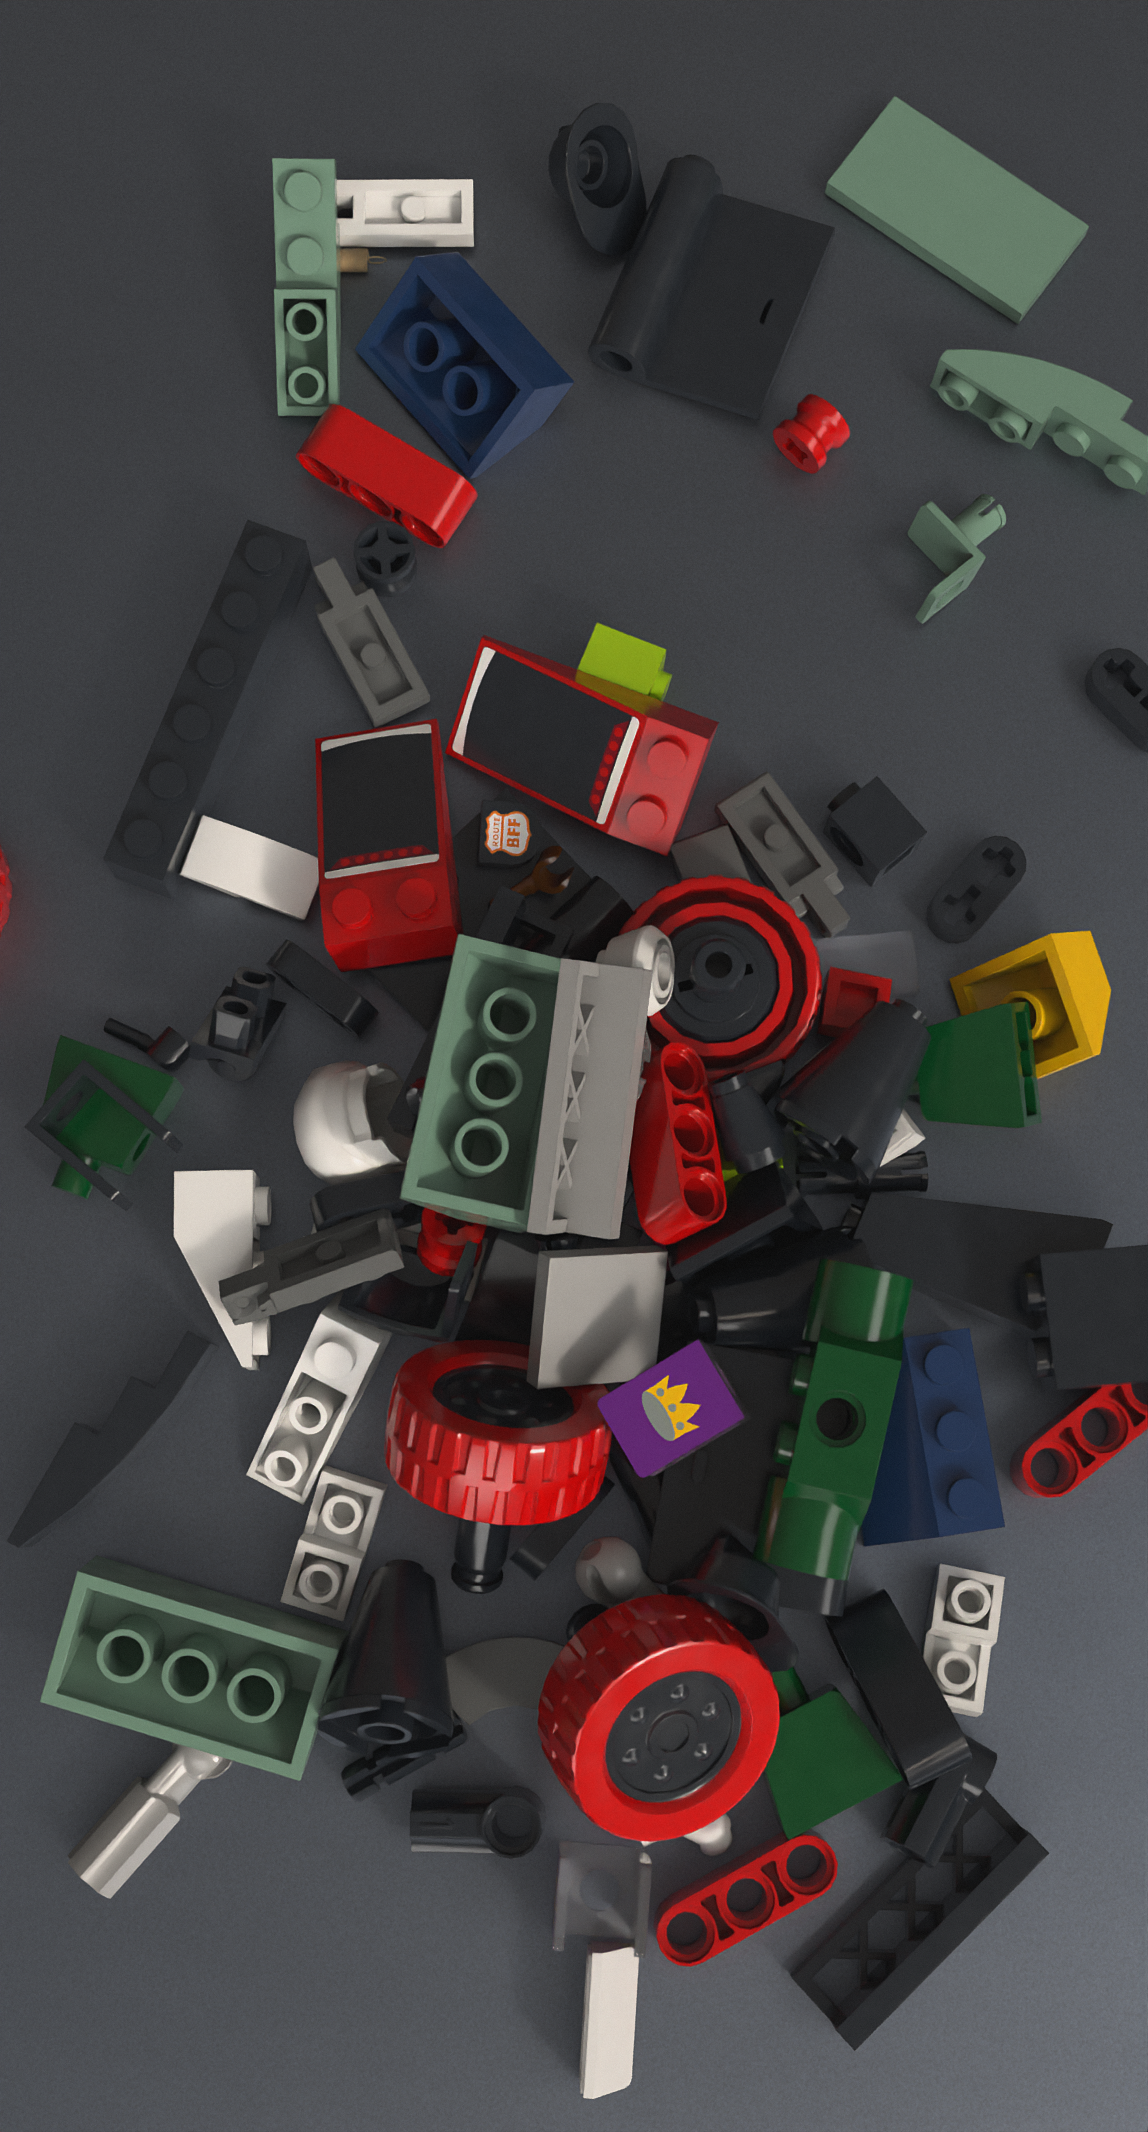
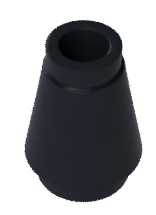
[707,1070,786,1174]

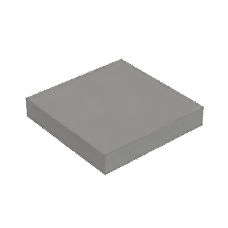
[527,1245,668,1389]

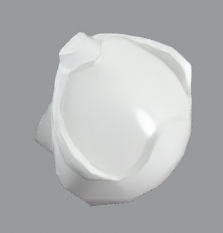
[293,1060,412,1185]

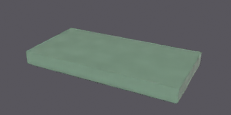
[825,96,1089,324]

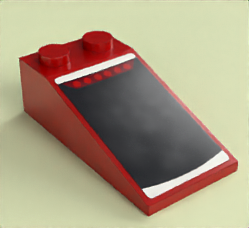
[445,635,719,856]
[315,718,464,972]

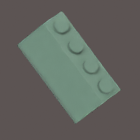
[399,934,561,1233]
[40,1555,349,1781]

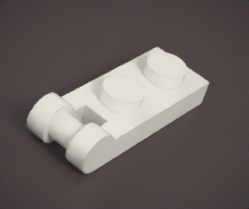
[337,179,474,248]

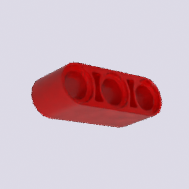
[296,404,478,548]
[629,1042,727,1245]
[1009,1384,1148,1498]
[653,1829,838,1967]

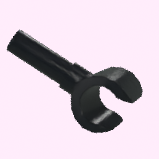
[104,1018,190,1072]

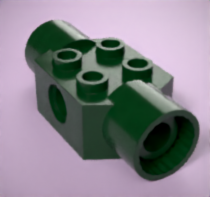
[752,1259,914,1581]

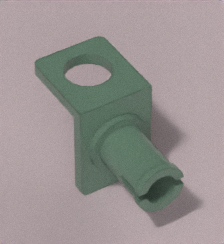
[907,494,1006,624]

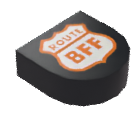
[477,800,543,868]

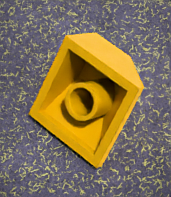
[949,931,1111,1079]

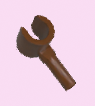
[489,845,575,906]

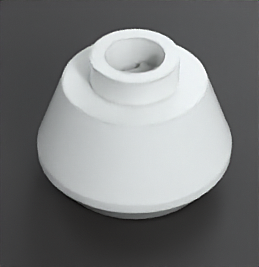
[596,925,675,1016]

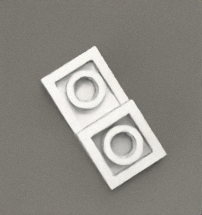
[179,815,319,920]
[280,1466,388,1621]
[920,1564,1005,1717]

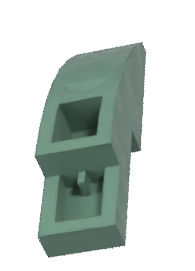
[272,158,341,416]
[930,349,1148,496]

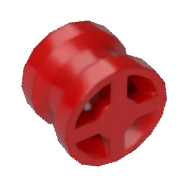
[772,394,850,474]
[417,1208,487,1276]

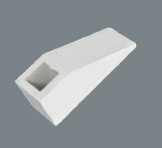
[174,1170,271,1371]
[246,1289,393,1505]

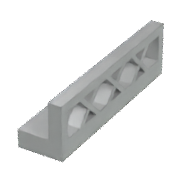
[527,958,653,1239]

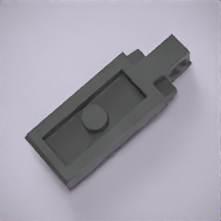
[313,557,430,729]
[714,771,851,941]
[218,1208,404,1326]

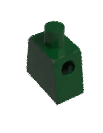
[909,1002,1042,1128]
[43,1035,184,1200]
[762,1666,903,1840]

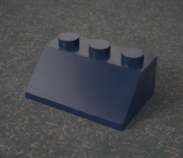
[355,252,574,479]
[860,1328,1005,1547]

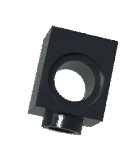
[823,776,927,887]

